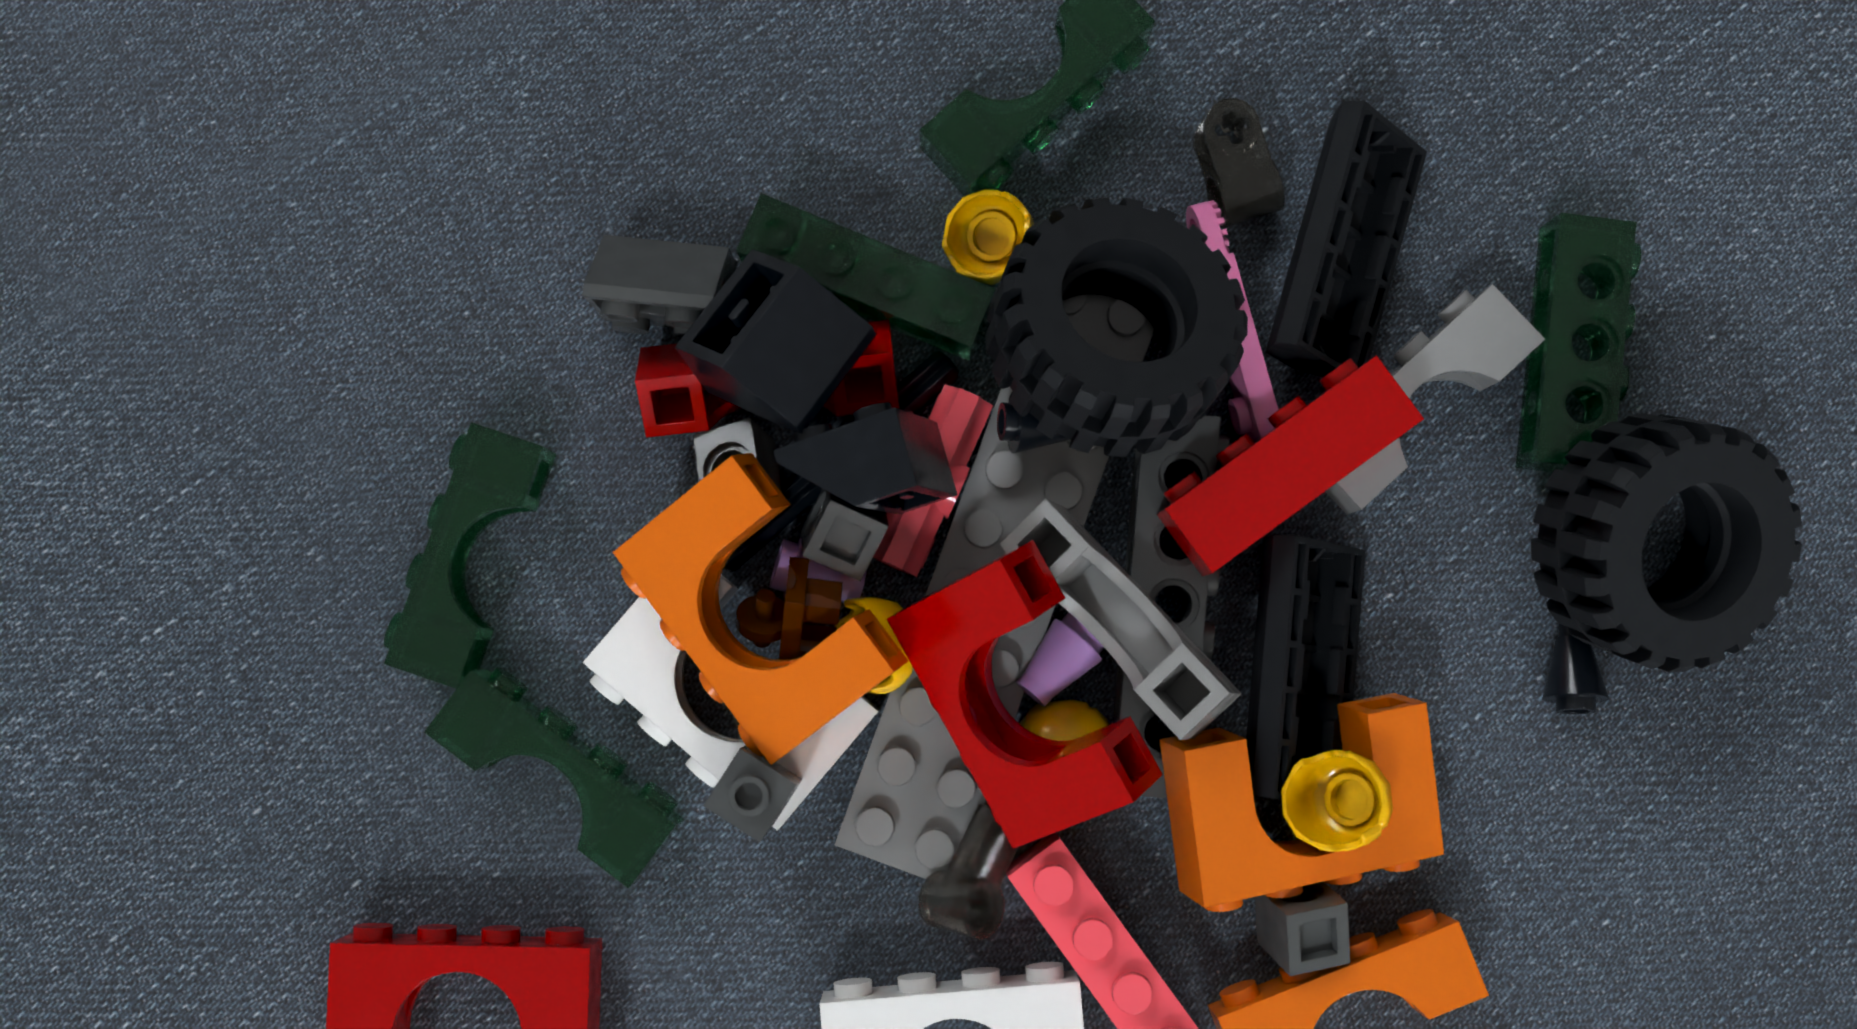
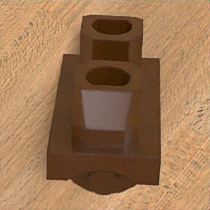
[735,557,843,660]

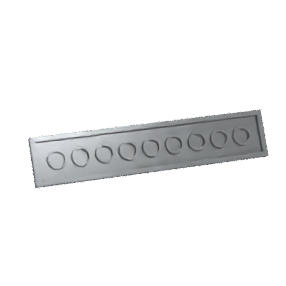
[834,294,1155,889]

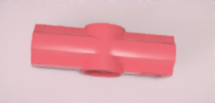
[873,384,993,578]

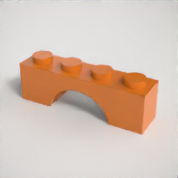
[1207,909,1489,1029]

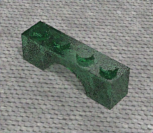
[919,0,1155,196]
[384,422,556,689]
[424,667,685,888]

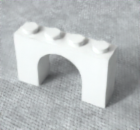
[583,574,880,831]
[820,962,1084,1029]

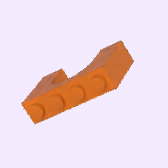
[612,453,908,765]
[1159,693,1444,912]

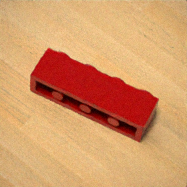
[1156,355,1424,576]

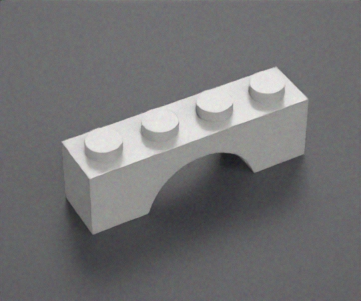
[1325,284,1545,515]
[999,498,1242,740]

